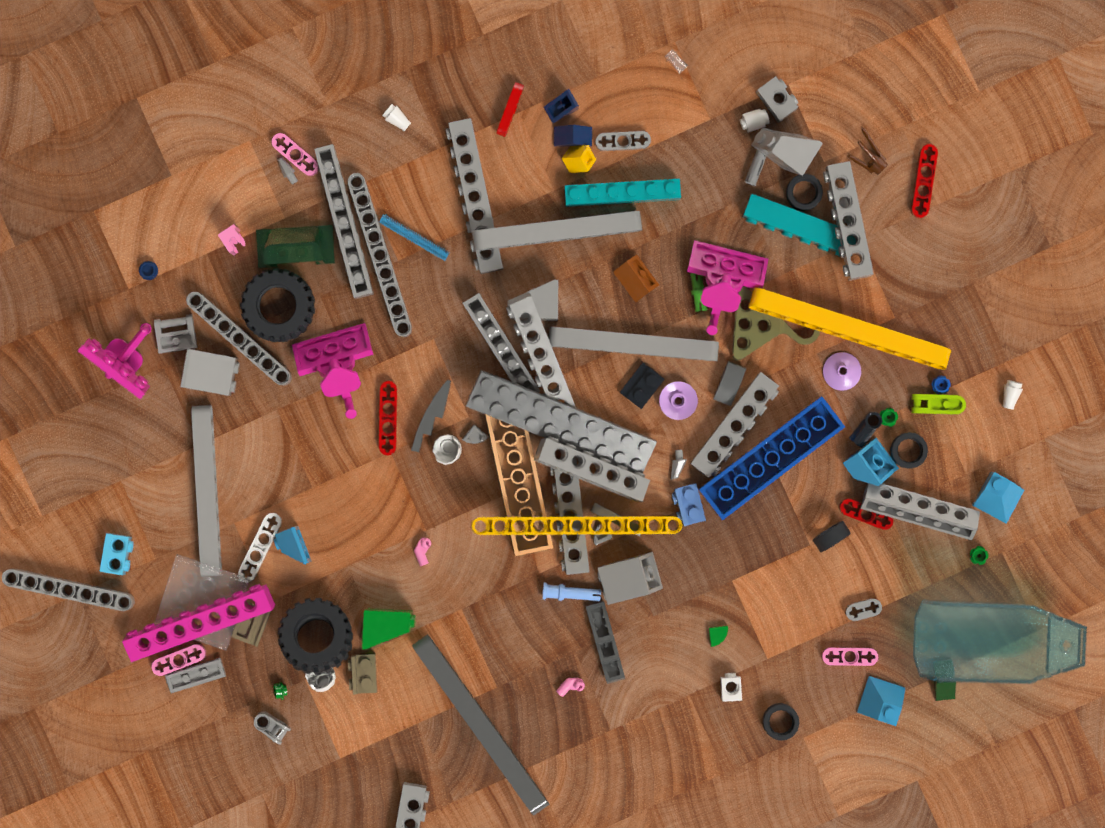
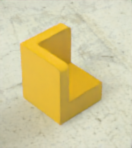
[562,145,596,173]

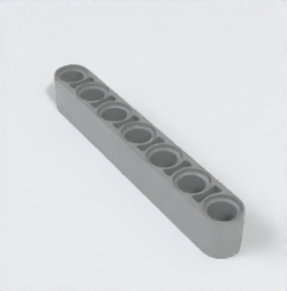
[186,292,292,386]
[2,569,135,611]

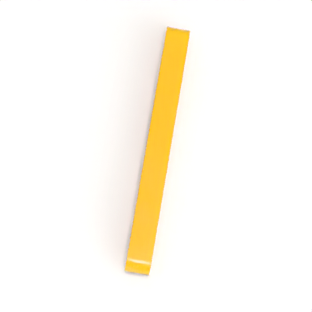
[749,288,951,370]
[470,516,682,535]

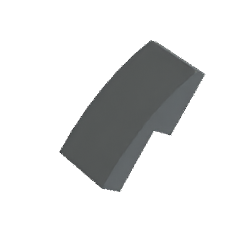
[713,361,746,406]

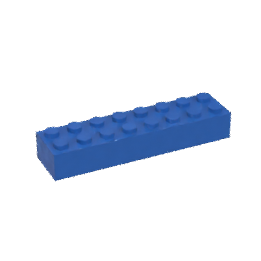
[698,396,845,520]

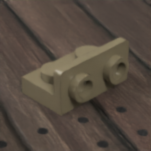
[348,654,377,695]

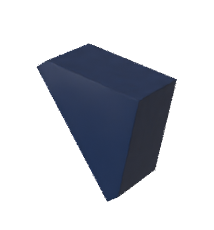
[544,89,579,123]
[554,125,592,147]

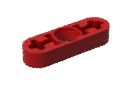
[496,82,525,137]
[839,499,894,530]

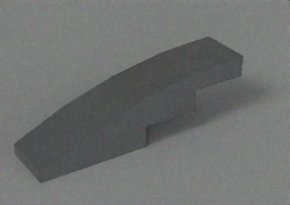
[411,380,452,452]
[586,602,625,684]

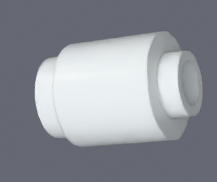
[740,109,770,132]

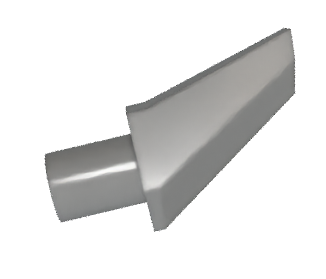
[277,157,298,184]
[671,450,687,480]

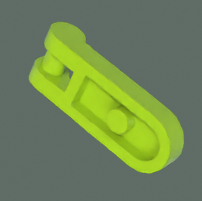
[911,394,966,414]

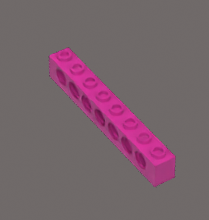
[122,584,275,662]

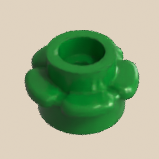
[880,408,898,427]
[970,546,989,565]
[273,681,287,700]

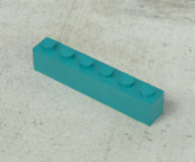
[565,179,681,207]
[742,194,856,257]

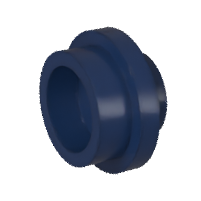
[139,261,158,280]

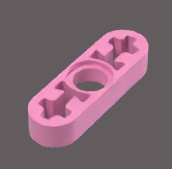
[272,133,319,176]
[152,644,206,676]
[822,647,878,666]

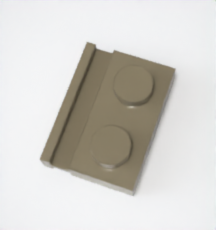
[231,601,271,647]

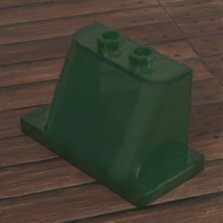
[256,225,335,268]

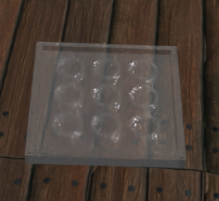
[154,554,250,650]

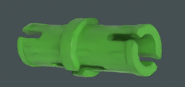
[690,273,707,312]

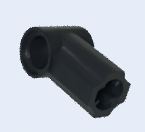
[849,411,882,448]

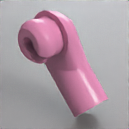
[414,538,431,566]
[556,678,585,697]

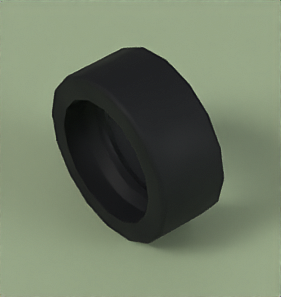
[786,173,823,211]
[890,432,928,469]
[813,521,851,553]
[762,703,800,741]

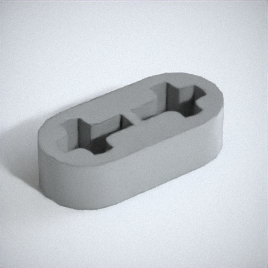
[845,598,882,621]

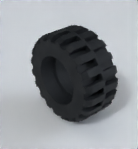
[240,268,315,342]
[278,598,353,675]

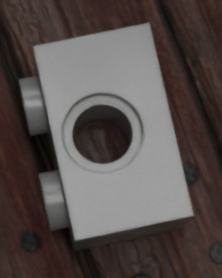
[756,76,798,123]

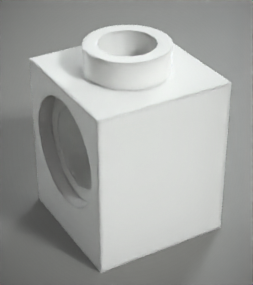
[720,673,742,702]

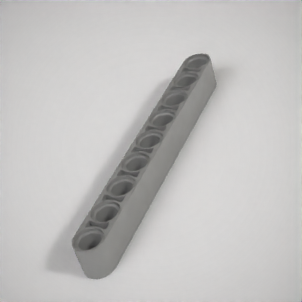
[348,173,412,337]
[472,211,642,251]
[548,327,719,361]
[191,405,222,576]

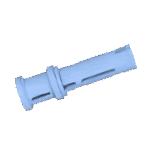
[542,582,601,602]

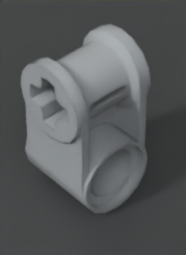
[254,712,291,745]

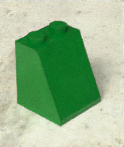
[362,608,416,649]

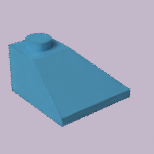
[843,438,899,486]
[972,472,1025,524]
[274,526,312,564]
[857,676,905,726]

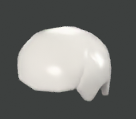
[432,434,462,465]
[305,668,336,692]

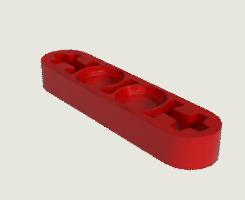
[911,144,938,218]
[379,381,398,456]

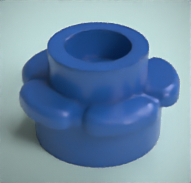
[932,375,951,394]

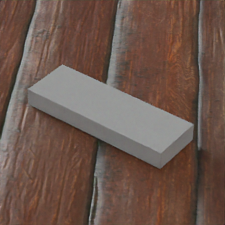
[165,658,226,693]

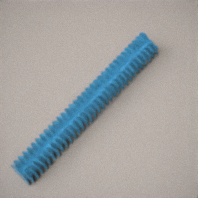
[380,214,450,261]

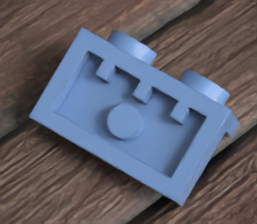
[672,483,706,526]

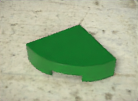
[709,625,728,647]

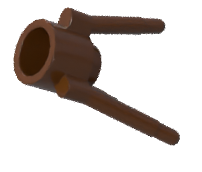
[848,128,888,175]

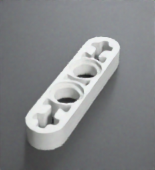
[238,513,282,582]

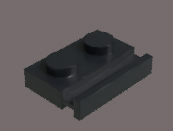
[619,363,665,409]

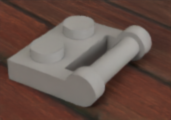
[154,314,197,354]

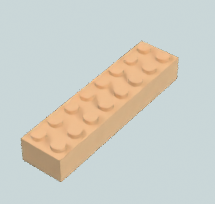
[485,414,553,556]

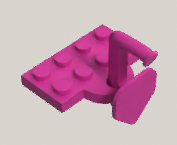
[687,240,769,335]
[78,323,152,399]
[292,323,373,419]

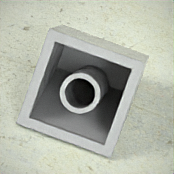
[752,129,823,176]
[508,280,558,321]
[181,349,240,396]
[598,552,663,605]

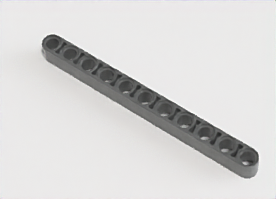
[412,634,550,816]

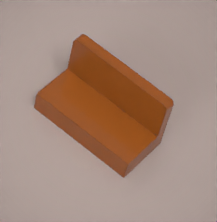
[614,255,659,302]

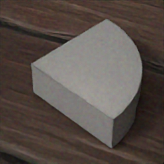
[462,425,489,444]
[594,524,613,545]

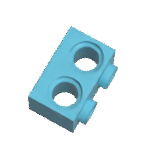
[99,533,134,575]

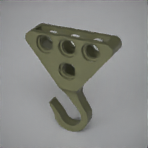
[732,287,820,361]

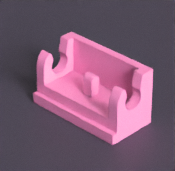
[218,224,245,255]

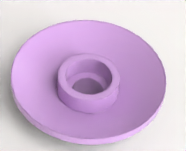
[823,352,861,391]
[659,382,698,420]

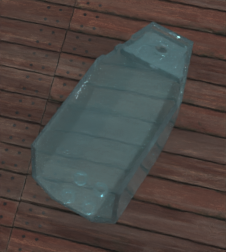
[913,599,1087,684]

